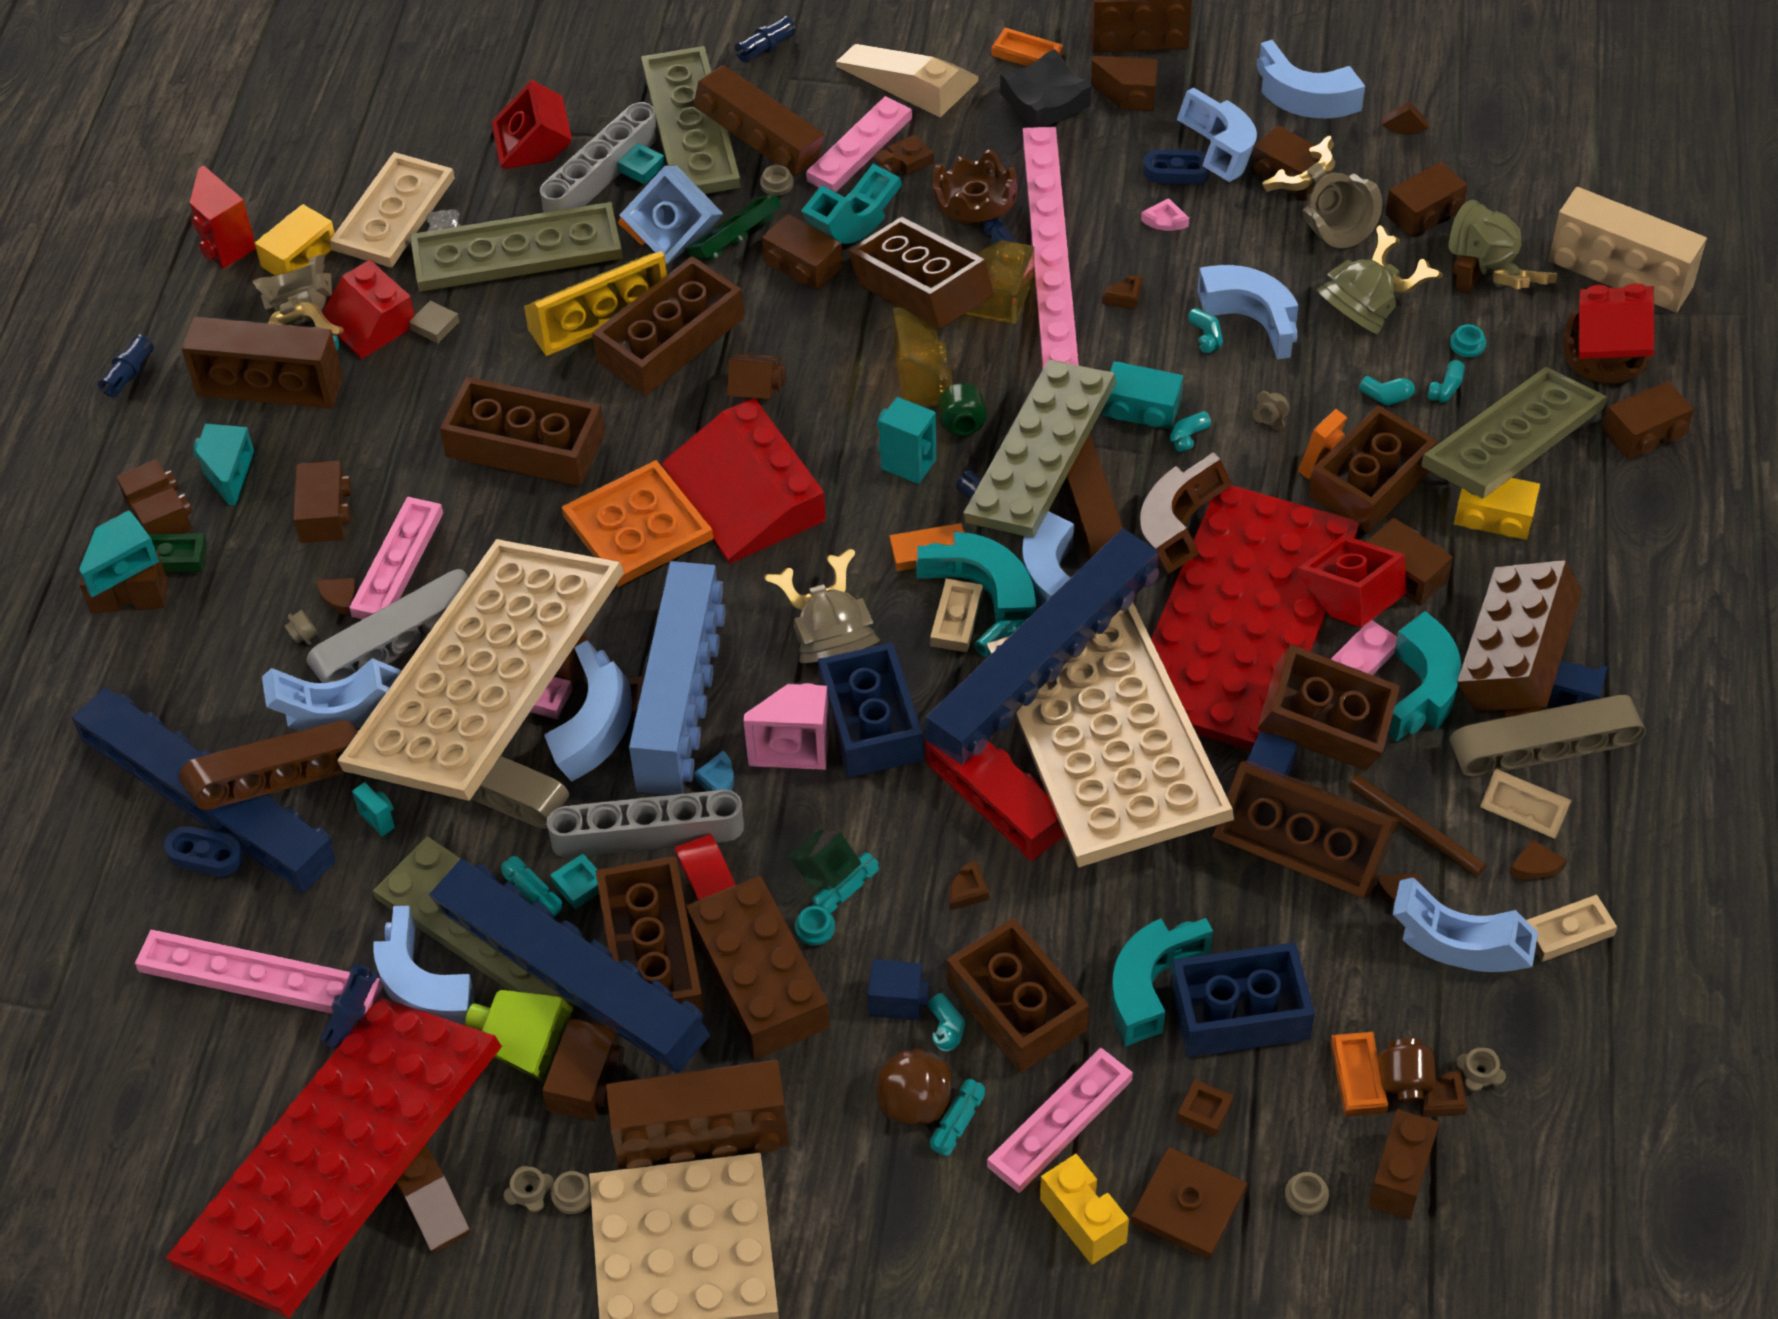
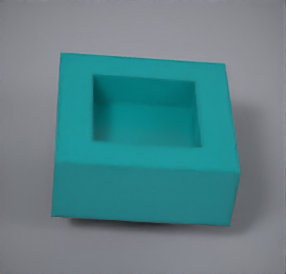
[617,143,665,185]
[352,782,395,837]
[550,854,599,909]

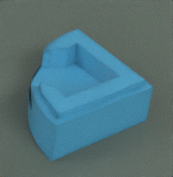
[694,751,734,791]

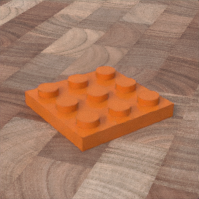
[561,460,713,587]

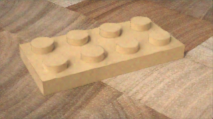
[330,152,455,268]

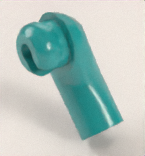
[1188,308,1223,354]
[1427,360,1465,404]
[1359,375,1415,406]
[1170,411,1211,453]
[974,620,1025,657]
[927,993,965,1051]

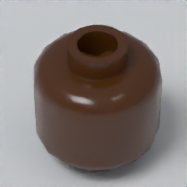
[1379,1038,1437,1103]

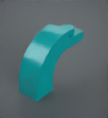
[801,163,902,244]
[915,532,1036,623]
[1388,611,1461,742]
[1111,918,1213,1046]

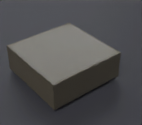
[409,300,459,343]

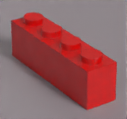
[925,740,1065,861]

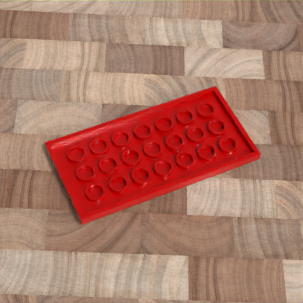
[1151,486,1360,751]
[166,997,502,1319]

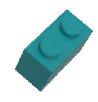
[1102,361,1184,430]
[877,397,936,484]

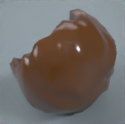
[876,1048,952,1125]

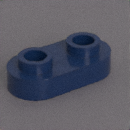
[1143,150,1210,184]
[164,826,244,877]

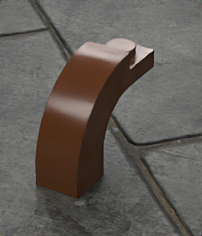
[1140,452,1232,574]

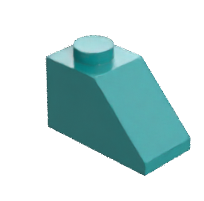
[194,424,254,505]
[79,510,159,597]

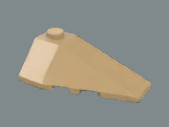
[836,44,978,118]

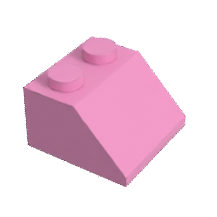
[744,683,830,770]

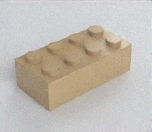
[1548,187,1707,313]

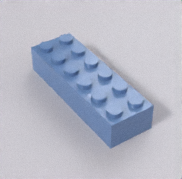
[629,561,726,795]

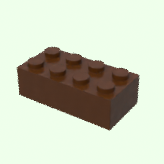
[848,217,994,329]
[592,256,744,396]
[181,317,344,409]
[440,376,605,486]
[1457,560,1582,712]
[1212,760,1399,898]
[596,856,705,1020]
[686,875,830,1060]
[606,1060,789,1170]

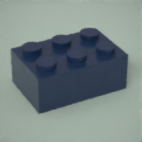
[818,642,923,778]
[1170,942,1315,1057]

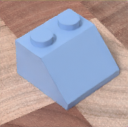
[620,166,723,264]

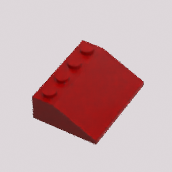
[661,398,826,564]

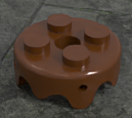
[933,150,1018,224]
[1562,309,1655,384]

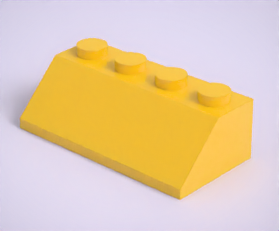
[524,251,667,356]

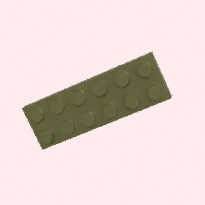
[641,46,741,194]
[410,202,623,292]
[964,359,1116,538]
[1421,367,1607,499]
[373,836,575,1007]

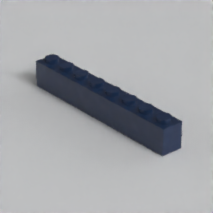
[926,528,1159,765]
[72,687,336,893]
[429,858,710,1074]

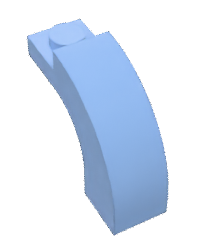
[1257,40,1365,119]
[1177,88,1257,182]
[1197,265,1298,359]
[1022,511,1074,609]
[544,640,632,782]
[262,658,402,731]
[1393,877,1538,972]
[373,906,475,1026]

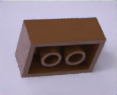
[1089,0,1192,52]
[1309,405,1438,534]
[1257,644,1400,771]
[947,917,1089,1073]

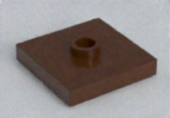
[1131,1147,1247,1260]

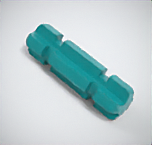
[812,852,879,914]
[501,856,563,917]
[930,1079,985,1156]

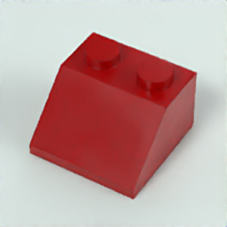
[491,79,572,169]
[190,165,256,269]
[322,260,415,360]
[1579,283,1655,359]
[1298,535,1407,627]

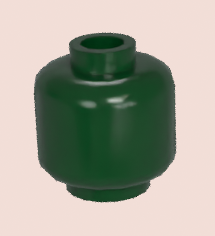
[938,383,987,436]

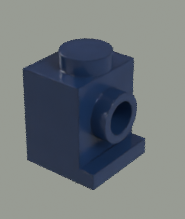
[1547,661,1608,708]

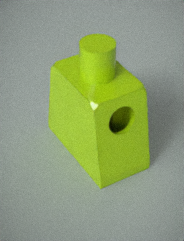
[465,990,573,1083]

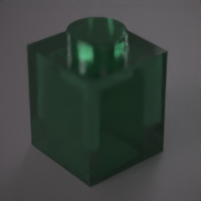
[789,830,862,889]

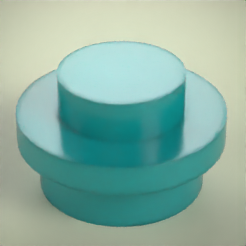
[1450,324,1486,357]
[794,906,835,946]

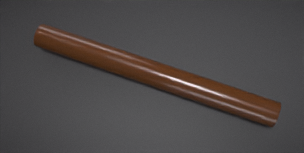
[1349,774,1487,878]

